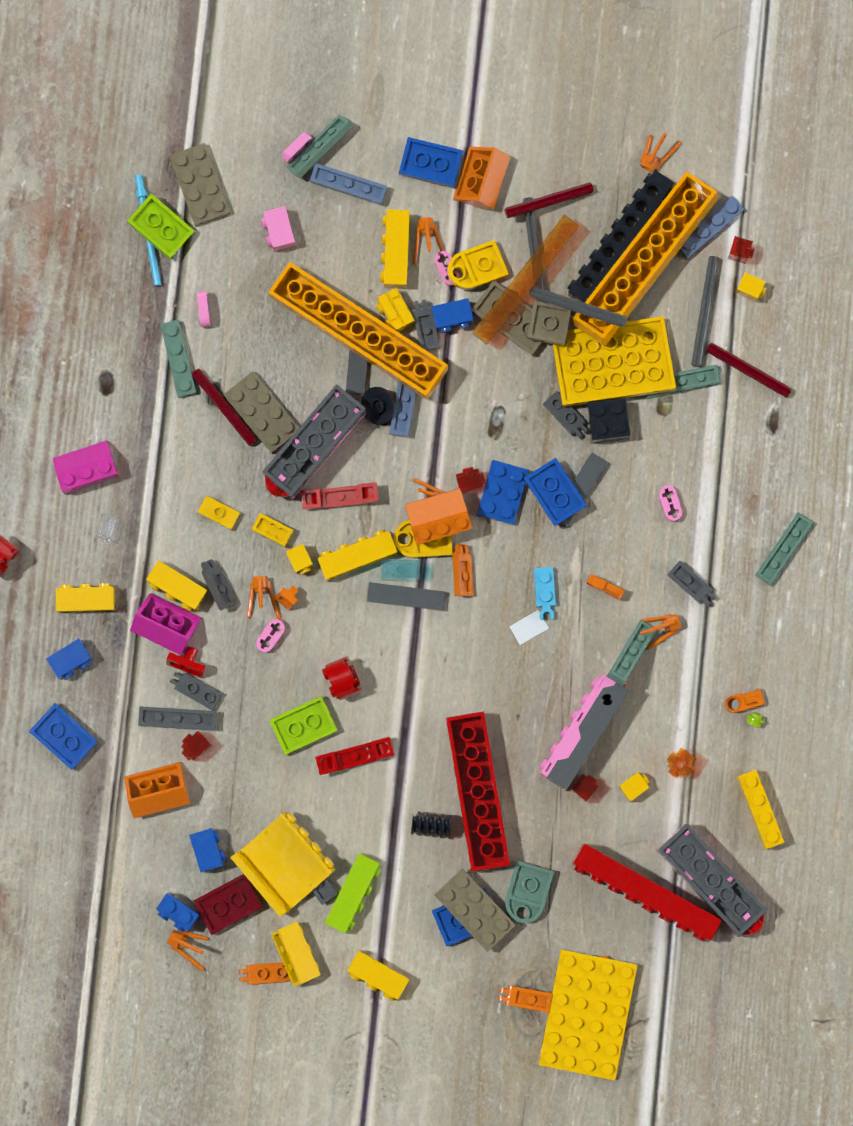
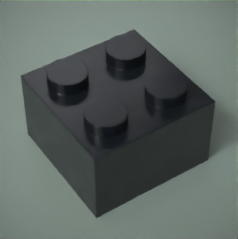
[587,398,631,444]

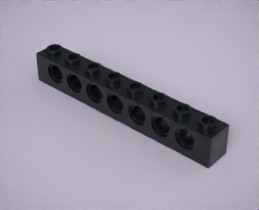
[567,170,674,303]

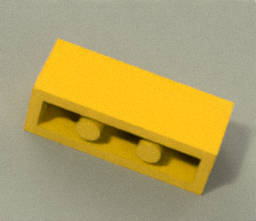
[146,560,208,612]
[56,583,116,613]
[270,922,321,987]
[347,950,409,1001]

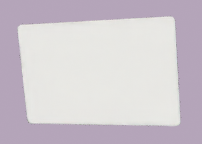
[510,610,548,645]

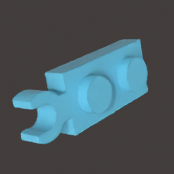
[534,567,556,620]

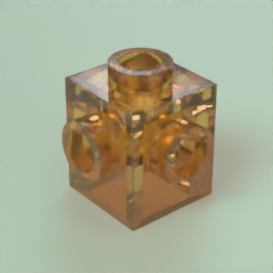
[666,747,697,779]

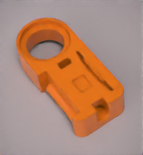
[586,574,625,600]
[724,688,764,713]

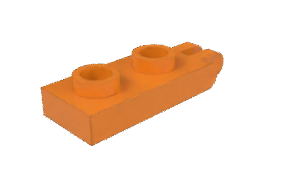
[452,544,474,596]
[238,962,291,985]
[498,985,552,1013]

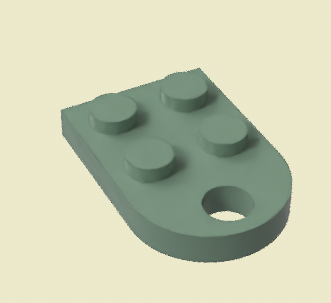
[505,861,554,923]

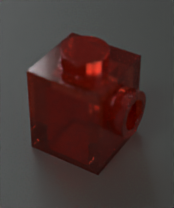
[727,236,755,264]
[456,467,485,495]
[181,731,212,761]
[570,774,598,802]

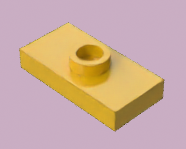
[198,495,240,530]
[251,513,294,547]

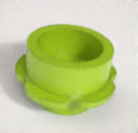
[746,712,764,728]

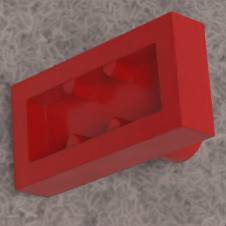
[166,646,205,678]

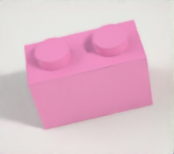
[261,206,296,252]

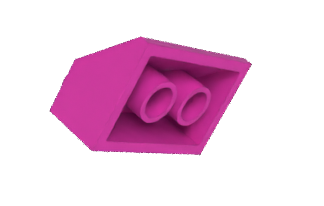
[53,440,119,494]
[130,593,201,656]

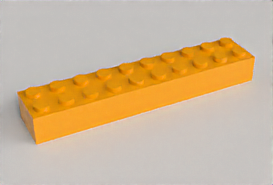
[573,171,718,346]
[268,261,448,400]

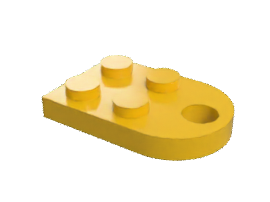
[447,240,509,290]
[394,520,453,558]

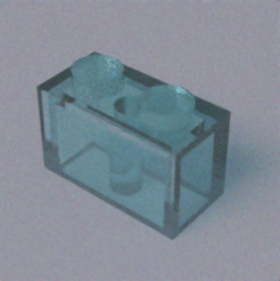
[381,559,420,581]

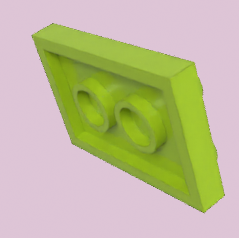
[126,193,194,260]
[269,696,338,755]

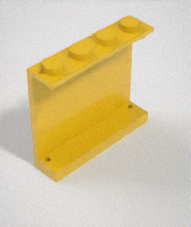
[230,811,335,917]

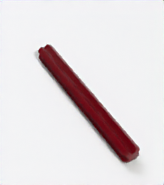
[504,182,594,218]
[706,343,792,398]
[192,368,257,446]

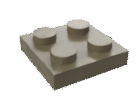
[527,301,571,346]

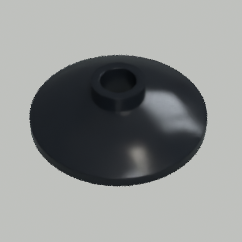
[361,387,395,425]

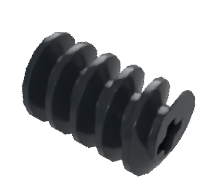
[411,811,452,838]

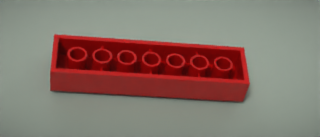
[446,711,510,872]
[572,843,722,942]

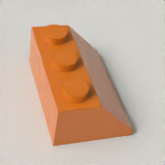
[453,146,510,209]
[404,488,472,545]
[124,762,190,818]

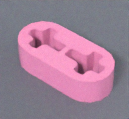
[281,132,313,164]
[435,251,459,287]
[197,291,211,327]
[659,486,682,522]
[256,619,285,653]

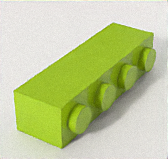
[325,853,381,934]

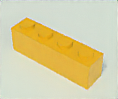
[380,209,410,289]
[317,530,398,581]
[736,770,784,849]

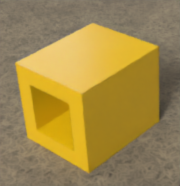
[735,272,767,302]
[286,544,313,575]
[618,772,650,802]

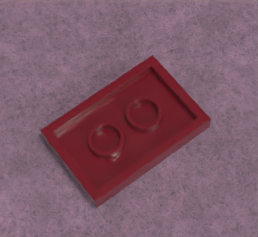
[193,874,263,935]

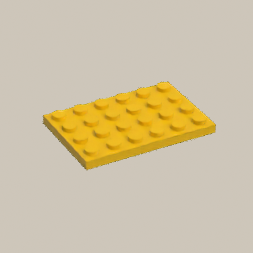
[552,316,676,407]
[538,949,637,1081]

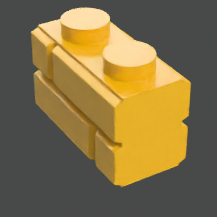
[375,288,415,332]

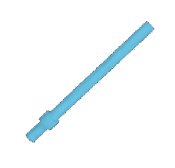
[135,174,161,286]

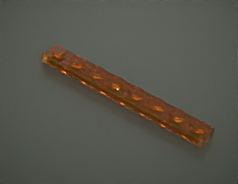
[472,214,579,345]

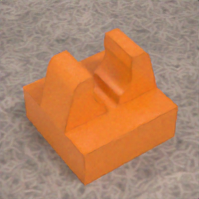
[275,586,299,610]

